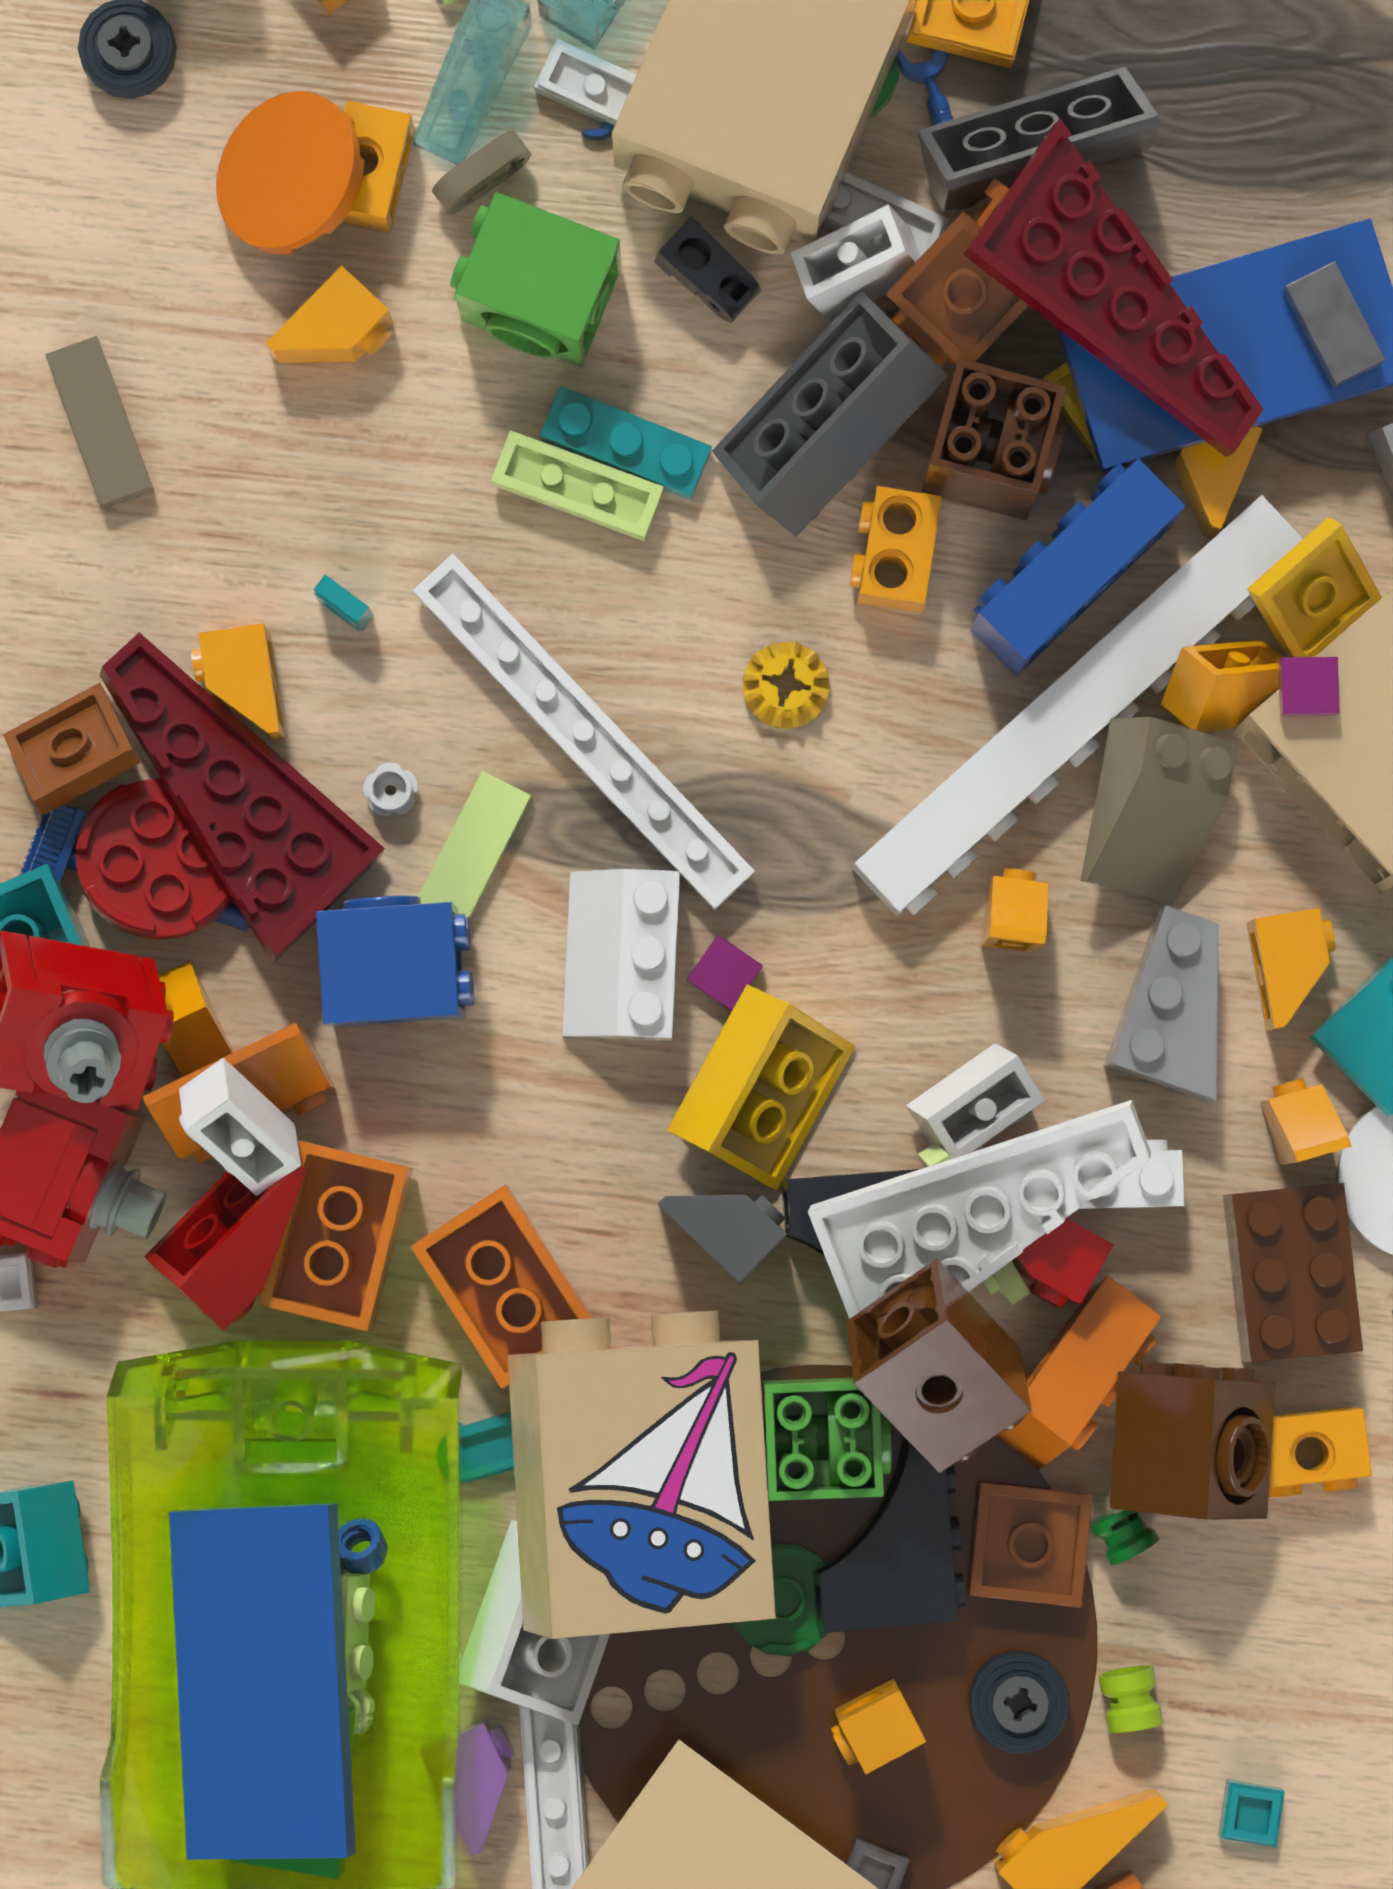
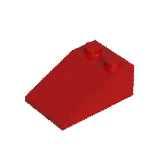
[144,1166,306,1331]
[1012,1218,1114,1308]

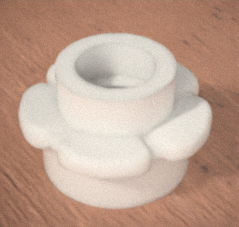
[363,763,418,817]

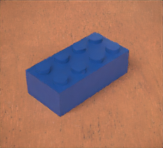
[971,458,1186,677]

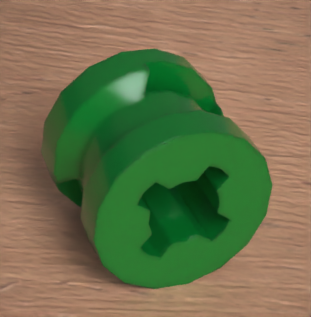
[1090,1509,1160,1566]

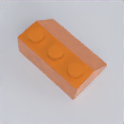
[142,1022,336,1165]

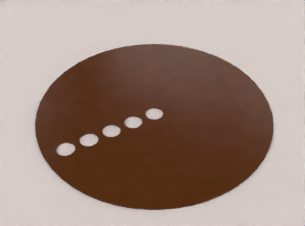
[579,1364,1097,1889]

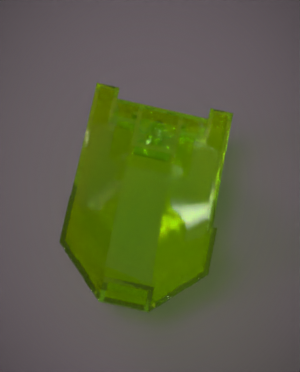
[100,1340,463,1889]

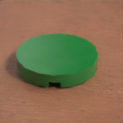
[733,1542,827,1656]

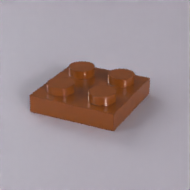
[886,211,1029,362]
[3,682,141,816]
[968,1481,1093,1608]

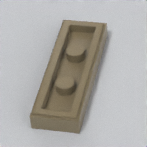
[45,336,154,509]

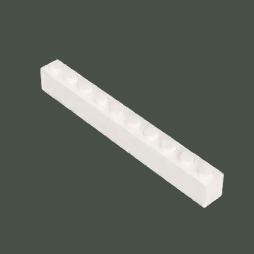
[852,495,1303,917]

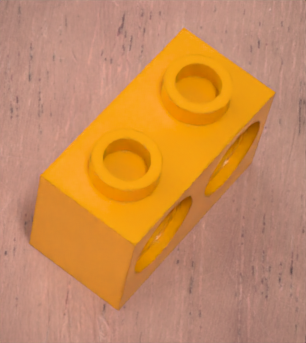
[849,486,942,613]

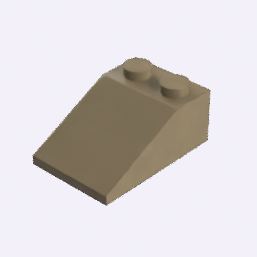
[1080,717,1238,905]

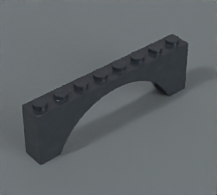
[781,1169,966,1633]

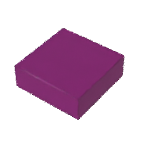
[1278,657,1340,716]
[686,935,763,1012]

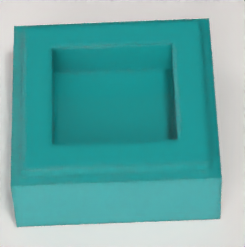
[313,574,373,631]
[1218,1779,1285,1848]

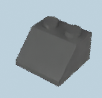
[658,1194,786,1283]

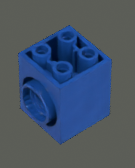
[316,896,474,1027]

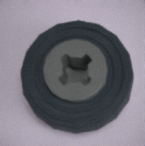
[78,0,177,99]
[968,1651,1069,1754]

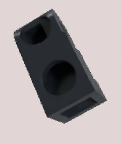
[654,216,761,323]

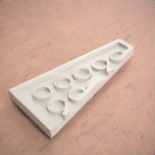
[808,1100,1151,1319]

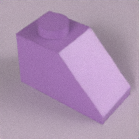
[422,1716,515,1857]

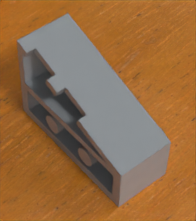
[1104,905,1219,1103]

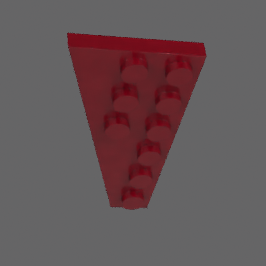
[962,119,1264,457]
[99,632,385,965]

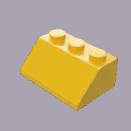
[667,984,856,1191]

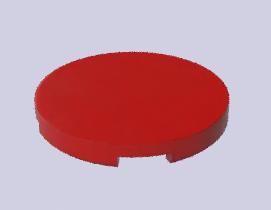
[76,779,233,940]

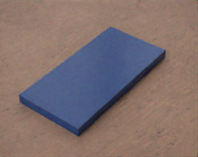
[1056,218,1393,473]
[169,1503,356,1860]

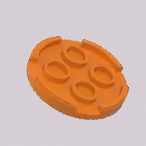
[216,91,364,255]

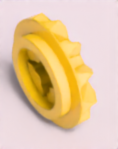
[742,641,830,729]

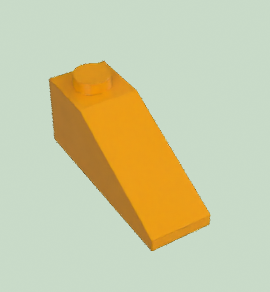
[994,1788,1169,1889]

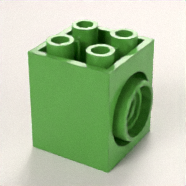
[450,191,622,367]
[762,1377,892,1501]

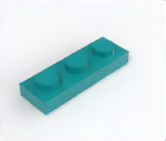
[540,386,712,500]

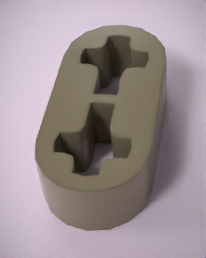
[432,131,531,215]

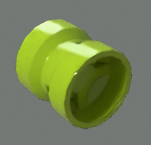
[1098,1665,1163,1733]

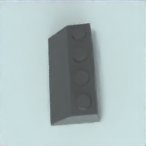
[918,67,1160,212]
[712,290,949,537]

